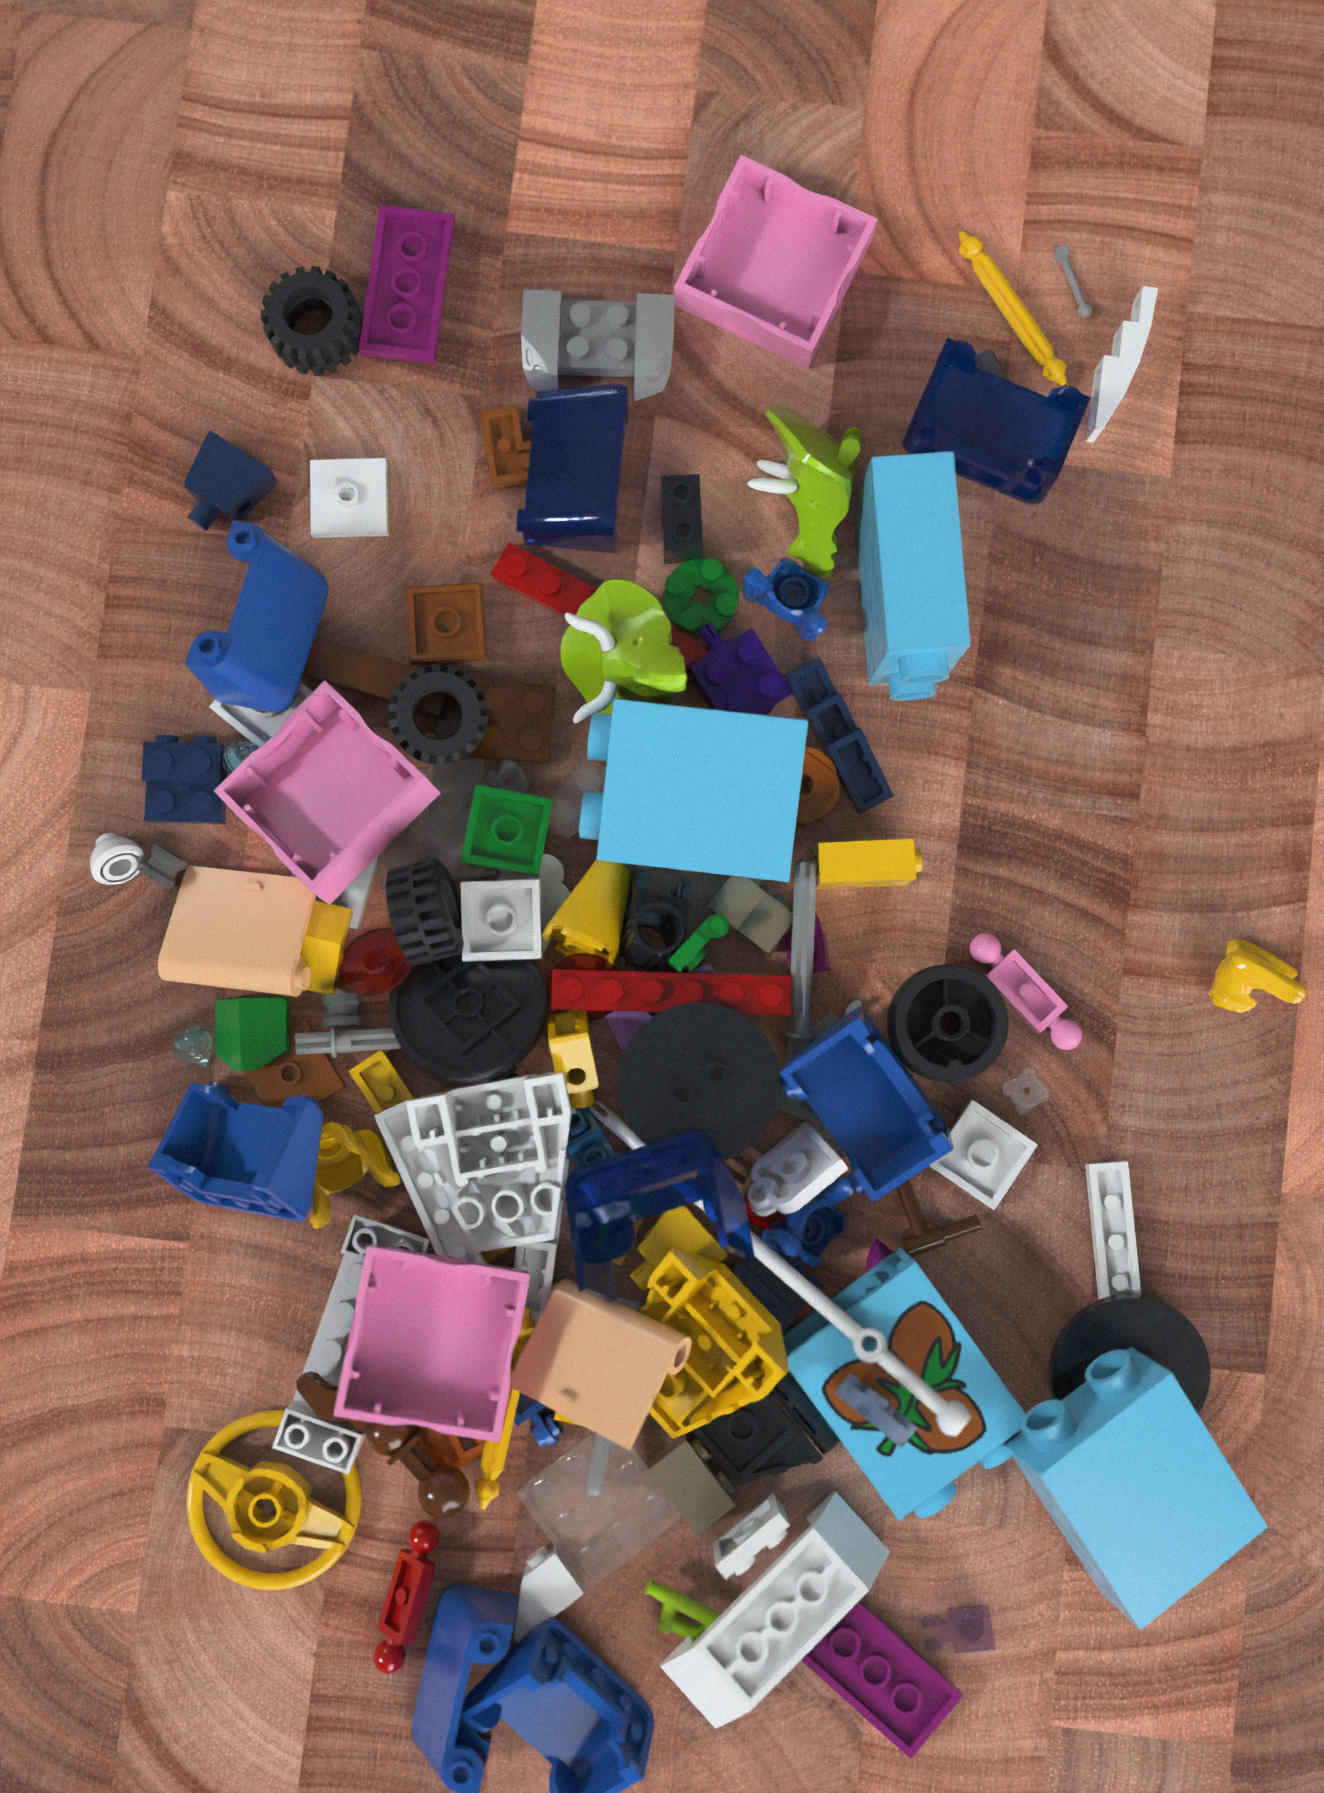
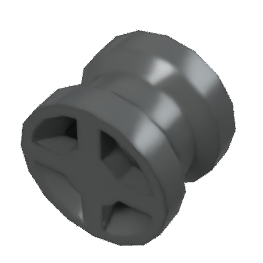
[138,843,189,890]
[322,993,362,1027]

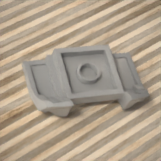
[521,290,675,401]

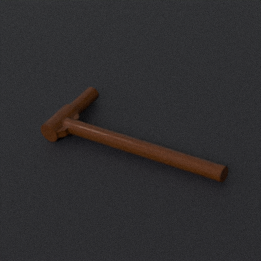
[896,1179,982,1257]

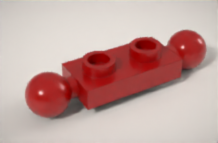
[373,1520,440,1674]

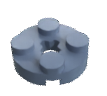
[835,1373,917,1448]

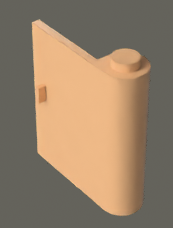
[158,865,316,997]
[510,1278,691,1450]

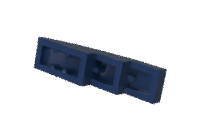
[783,657,894,814]

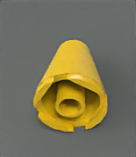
[542,859,632,968]

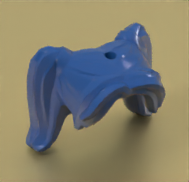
[742,557,830,642]
[761,1176,855,1267]

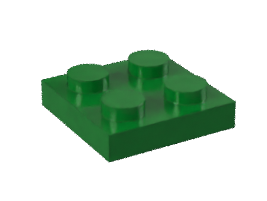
[460,784,553,877]

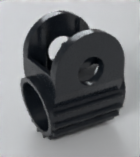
[619,868,691,972]

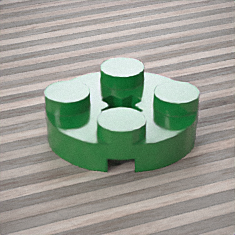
[663,558,739,637]

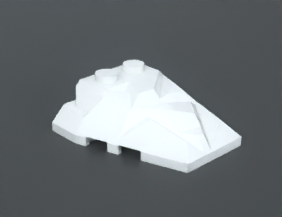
[406,1072,572,1253]

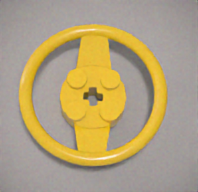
[186,1410,362,1590]

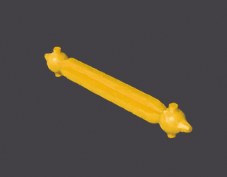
[959,231,1068,387]
[475,1307,535,1510]

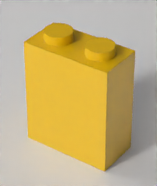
[811,839,922,890]

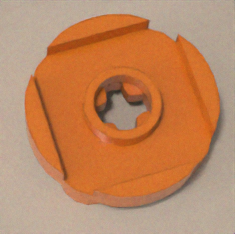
[796,747,840,826]

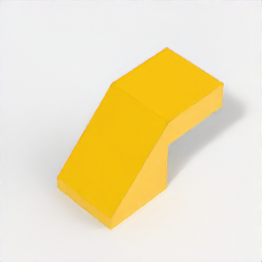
[300,900,353,994]

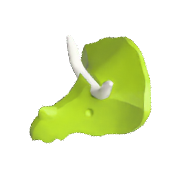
[747,404,863,577]
[561,577,687,724]

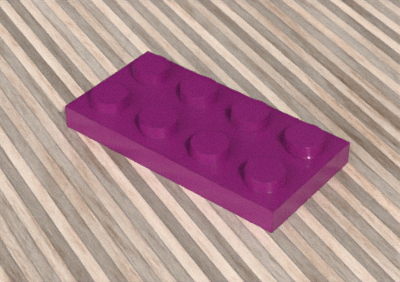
[358,205,456,364]
[801,1600,963,1759]

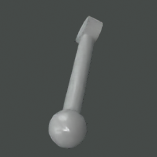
[1054,246,1092,319]

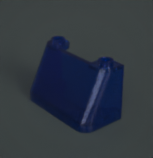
[902,337,1091,504]
[516,383,629,553]

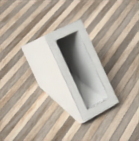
[514,1543,586,1643]

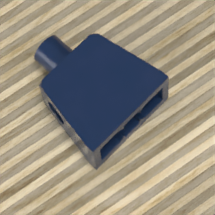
[184,430,278,531]

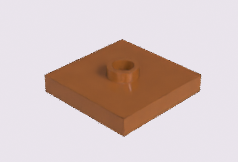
[406,582,488,665]
[244,1020,346,1109]

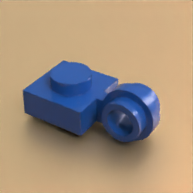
[514,1392,564,1447]

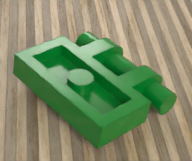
[667,914,729,973]

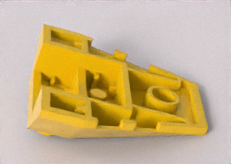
[639,1248,789,1439]

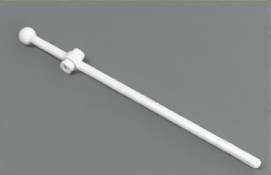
[590,1101,971,1436]

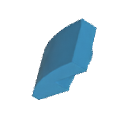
[567,1106,626,1192]

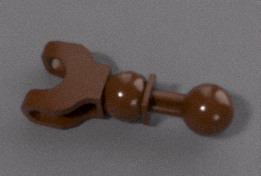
[296,1332,470,1519]

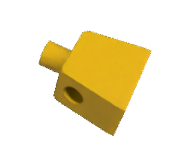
[548,1010,599,1108]
[630,1195,728,1293]

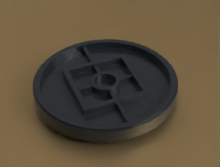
[389,953,548,1082]
[618,1002,780,1165]
[1048,1294,1211,1414]

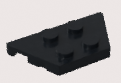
[692,1394,823,1485]

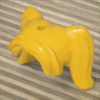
[1208,939,1307,1013]
[310,1122,400,1229]

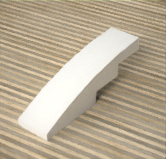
[1086,286,1158,443]
[514,1155,570,1320]

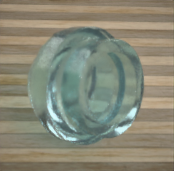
[222,741,260,774]
[172,1025,212,1067]

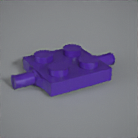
[686,622,793,715]

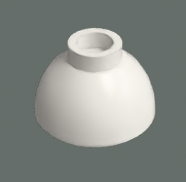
[90,833,146,885]

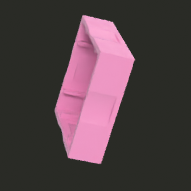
[674,155,878,369]
[214,681,440,905]
[333,1243,531,1442]

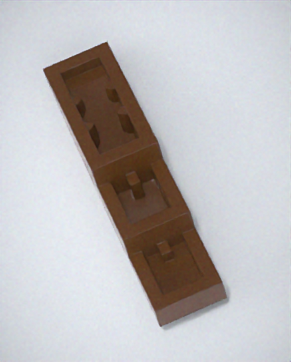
[303,638,450,718]

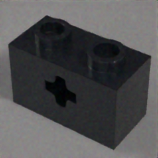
[661,474,703,564]

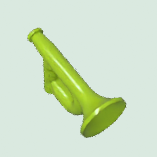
[644,1578,721,1641]

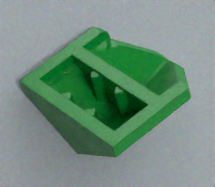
[215,998,290,1071]

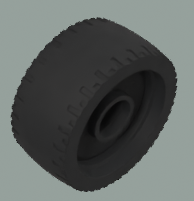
[887,964,1009,1082]

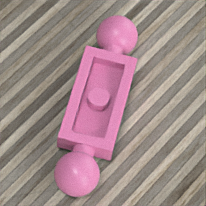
[970,933,1082,1050]

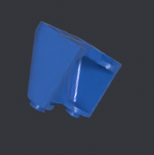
[185,520,329,712]
[779,1006,954,1202]
[148,1082,323,1223]
[411,1583,520,1793]
[460,1618,654,1793]

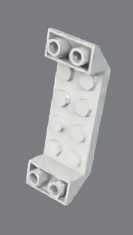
[272,1214,430,1475]
[660,1490,890,1729]

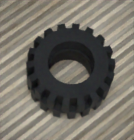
[261,266,363,376]
[388,664,489,765]
[386,858,464,966]

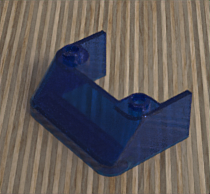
[564,1131,755,1302]

